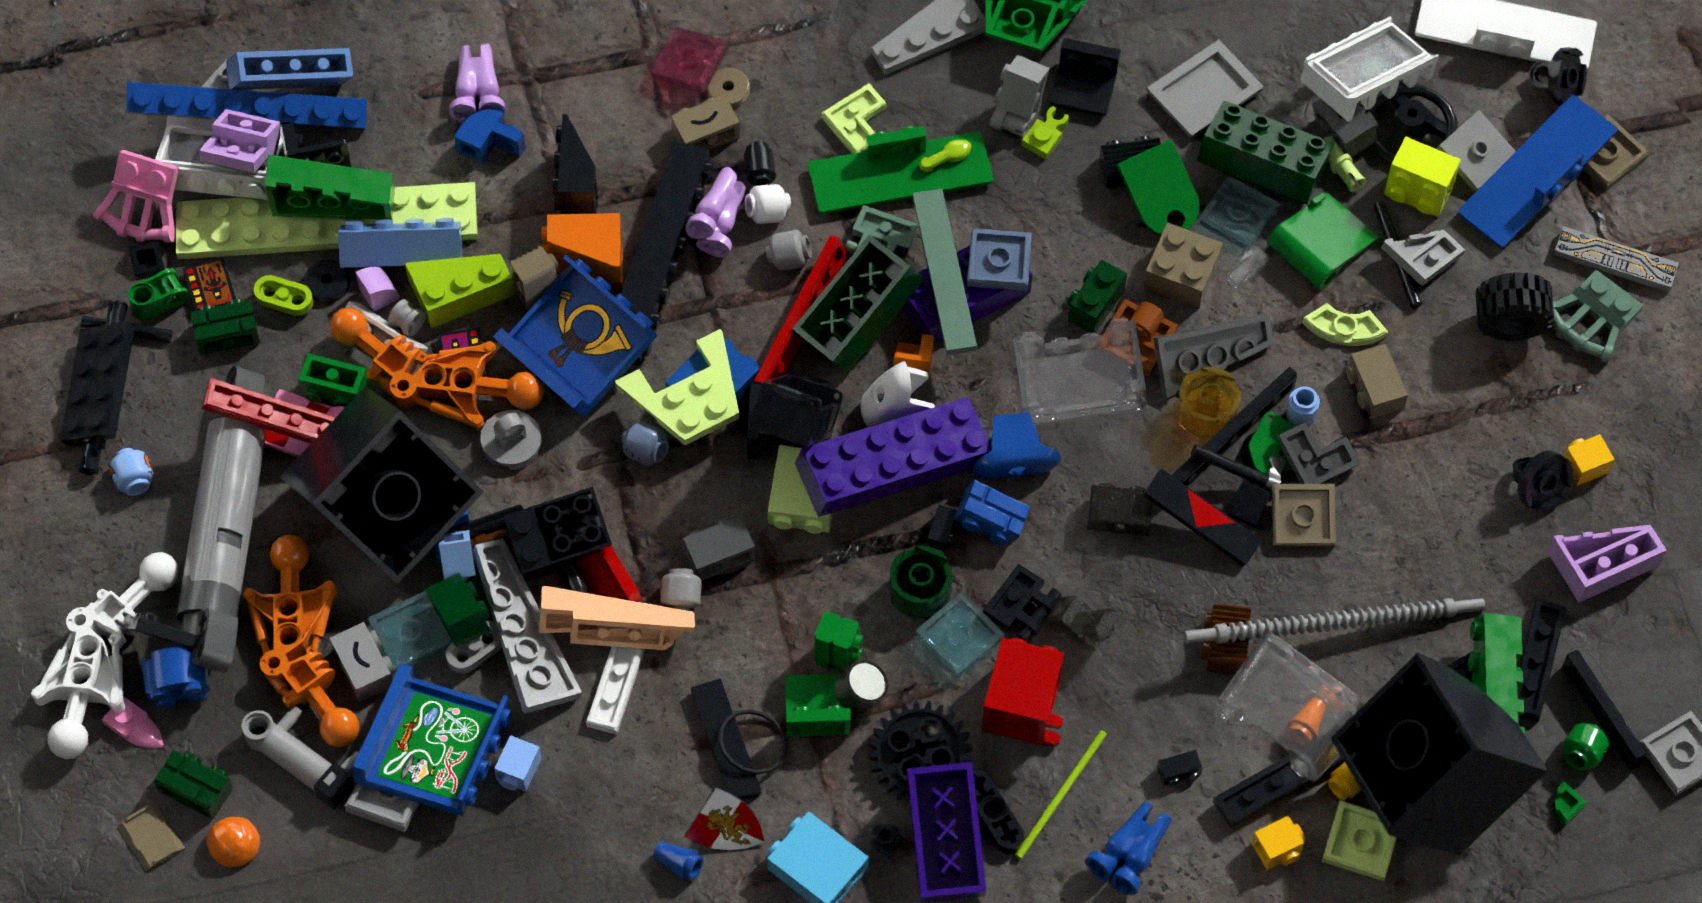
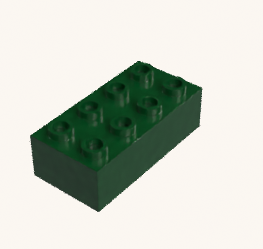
[1197,100,1334,204]
[792,234,924,373]

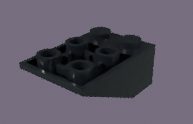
[552,114,598,214]
[503,487,612,582]

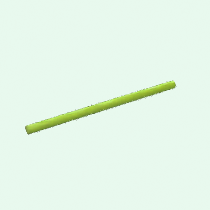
[1015,730,1107,859]

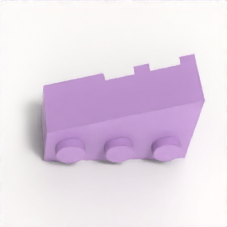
[1547,525,1667,603]

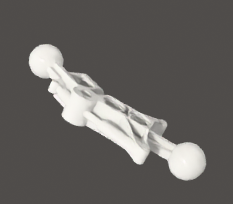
[31,552,179,759]

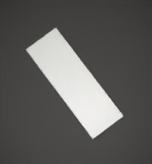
[586,646,645,735]

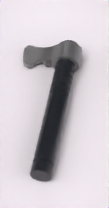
[1191,445,1286,493]

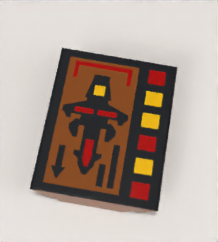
[182,257,236,311]

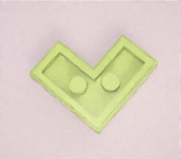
[822,83,887,154]

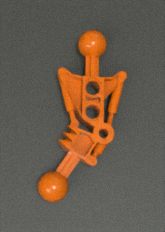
[329,308,544,431]
[243,534,360,748]

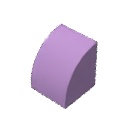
[356,267,400,312]

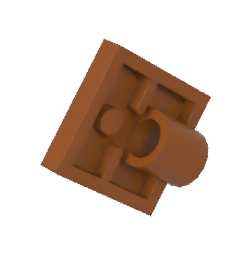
[1096,299,1178,377]

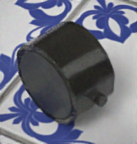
[834,660,889,714]

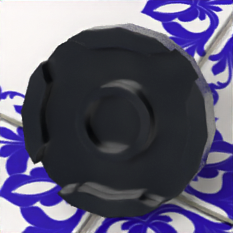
[1529,47,1587,106]
[1512,450,1573,512]

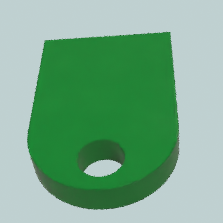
[1116,139,1199,236]

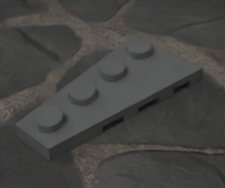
[1153,314,1274,398]

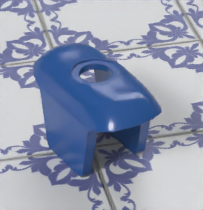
[973,412,1061,480]

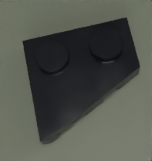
[122,612,197,647]

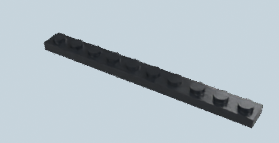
[1213,651,1473,828]

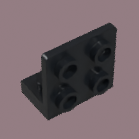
[1049,38,1121,117]
[281,123,351,167]

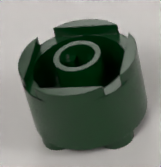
[889,546,953,620]

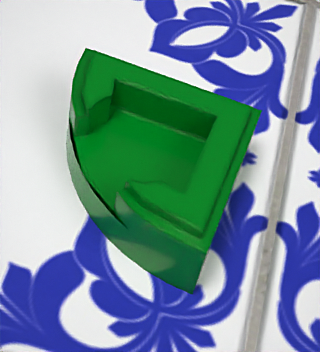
[1554,781,1587,827]

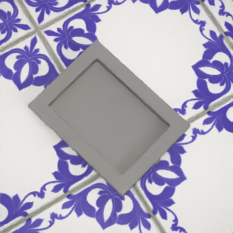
[1146,40,1264,139]

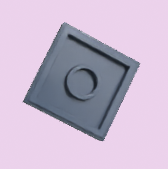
[967,228,1032,291]

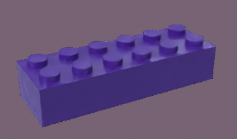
[795,397,992,518]

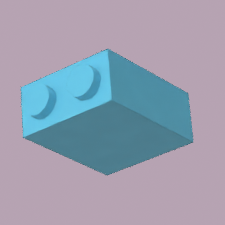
[767,811,869,903]

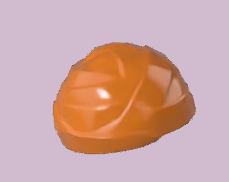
[207,817,260,868]

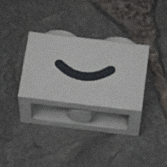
[329,622,395,702]

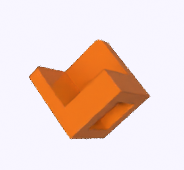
[893,334,934,376]

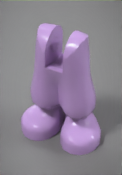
[449,44,505,123]
[686,167,746,257]

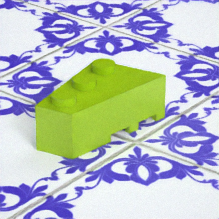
[405,254,515,328]

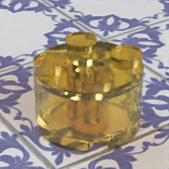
[1177,367,1241,438]

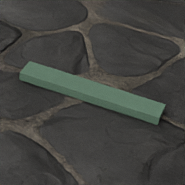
[912,189,977,355]

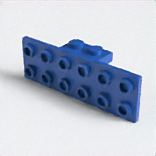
[1458,95,1618,249]

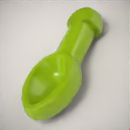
[919,139,972,172]

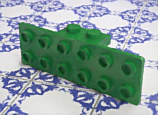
[808,126,993,215]

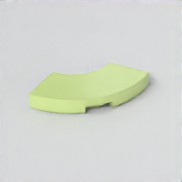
[1302,303,1388,346]

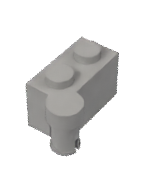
[990,55,1050,138]

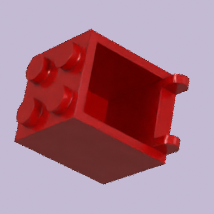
[981,638,1064,746]

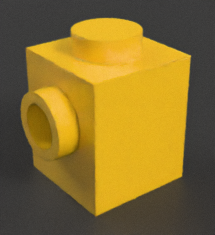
[1564,434,1615,486]
[1251,816,1305,870]

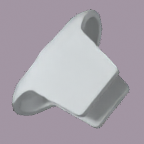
[860,361,935,427]

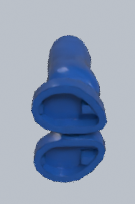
[1085,801,1172,895]

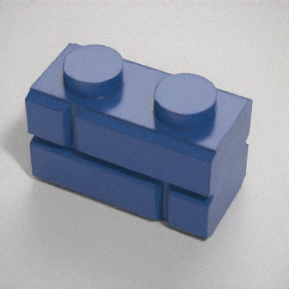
[954,480,1030,546]

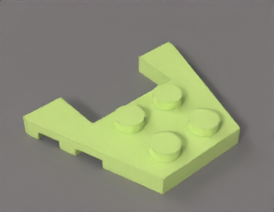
[615,329,739,445]

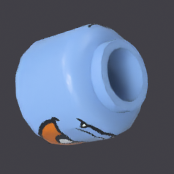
[109,448,154,496]

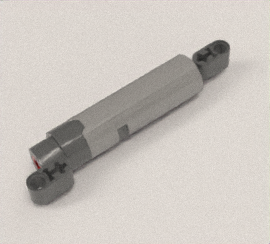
[176,365,266,673]

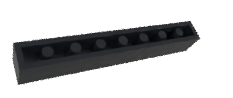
[621,141,713,366]

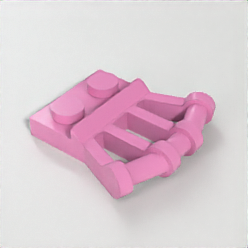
[93,150,179,243]

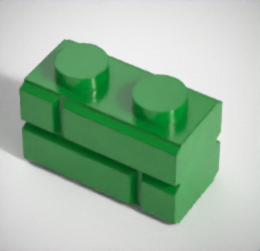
[814,611,864,674]

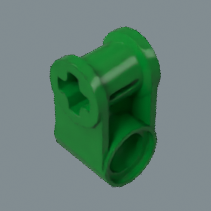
[128,268,190,321]

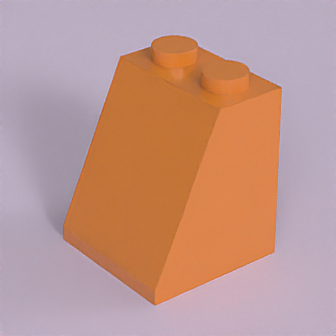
[541,213,623,295]

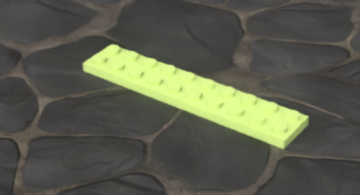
[176,182,478,260]

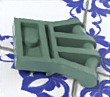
[1552,270,1644,364]

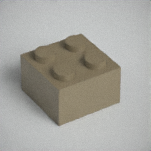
[1143,223,1224,309]

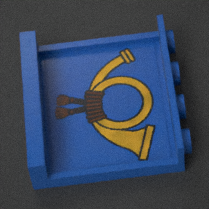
[493,255,658,418]

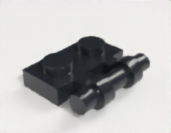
[983,564,1062,642]

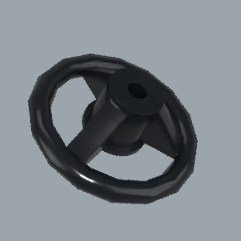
[1366,84,1458,164]

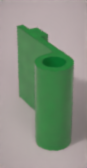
[1267,192,1380,290]

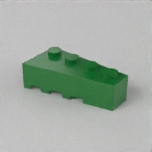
[265,154,395,220]
[1468,613,1525,735]

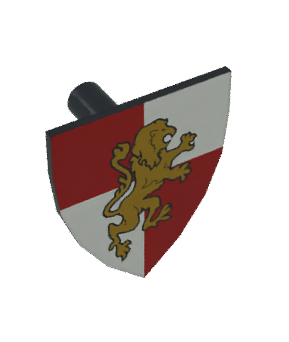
[684,786,765,850]

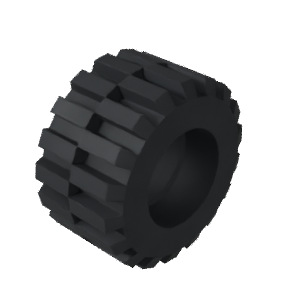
[1475,272,1555,341]

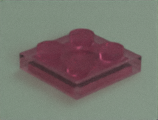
[650,27,729,93]

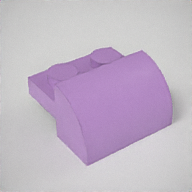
[199,109,280,173]

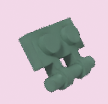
[845,205,919,262]

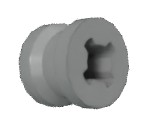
[388,299,426,337]

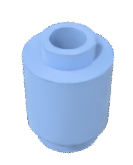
[1286,386,1320,427]

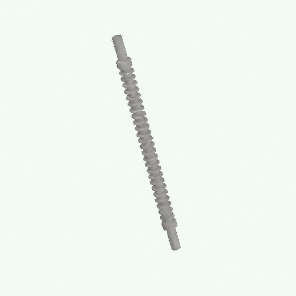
[1183,598,1485,644]

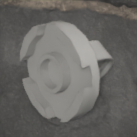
[480,410,542,470]

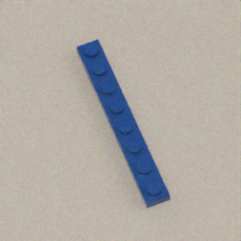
[125,82,367,130]

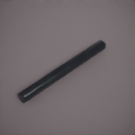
[1373,201,1422,309]

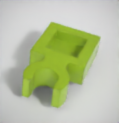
[1021,107,1069,160]

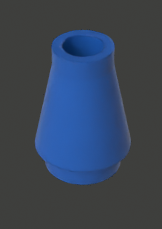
[653,841,704,880]

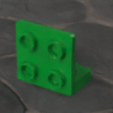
[785,674,851,737]

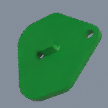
[1248,412,1296,475]

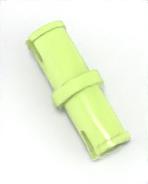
[1324,136,1366,192]

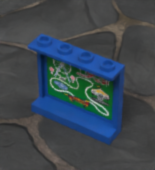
[353,663,512,817]

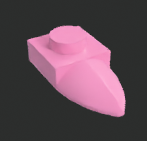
[102,696,164,748]

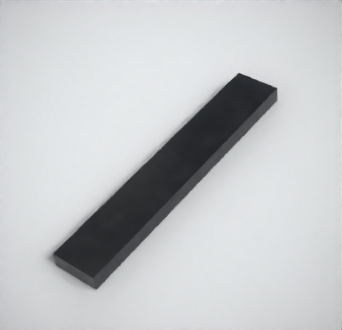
[1172,366,1297,487]

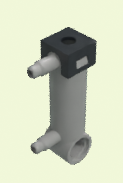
[241,707,359,810]

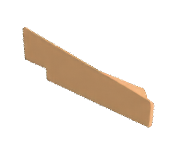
[539,586,695,650]

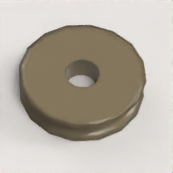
[706,67,750,109]

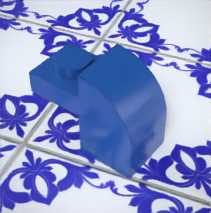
[454,110,526,163]

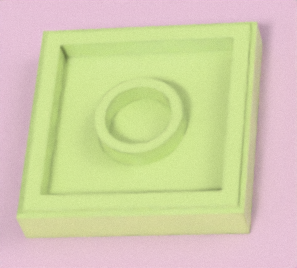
[1321,801,1397,881]

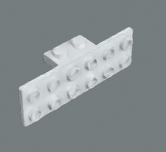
[1415,0,1597,70]

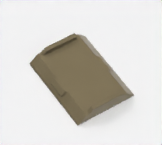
[117,804,186,873]

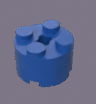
[141,646,210,709]

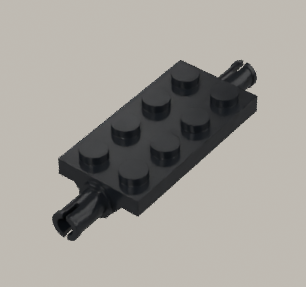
[60,300,135,475]

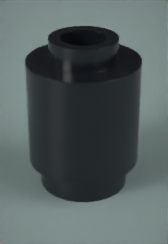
[744,141,776,186]

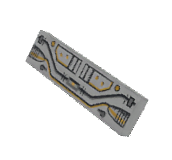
[1553,226,1679,292]

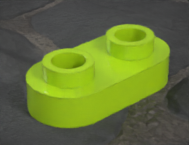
[254,275,313,316]

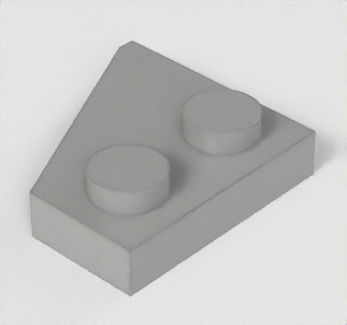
[1381,230,1465,286]

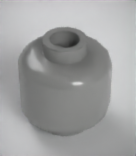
[765,230,812,272]
[660,568,702,611]

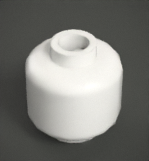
[745,184,791,224]

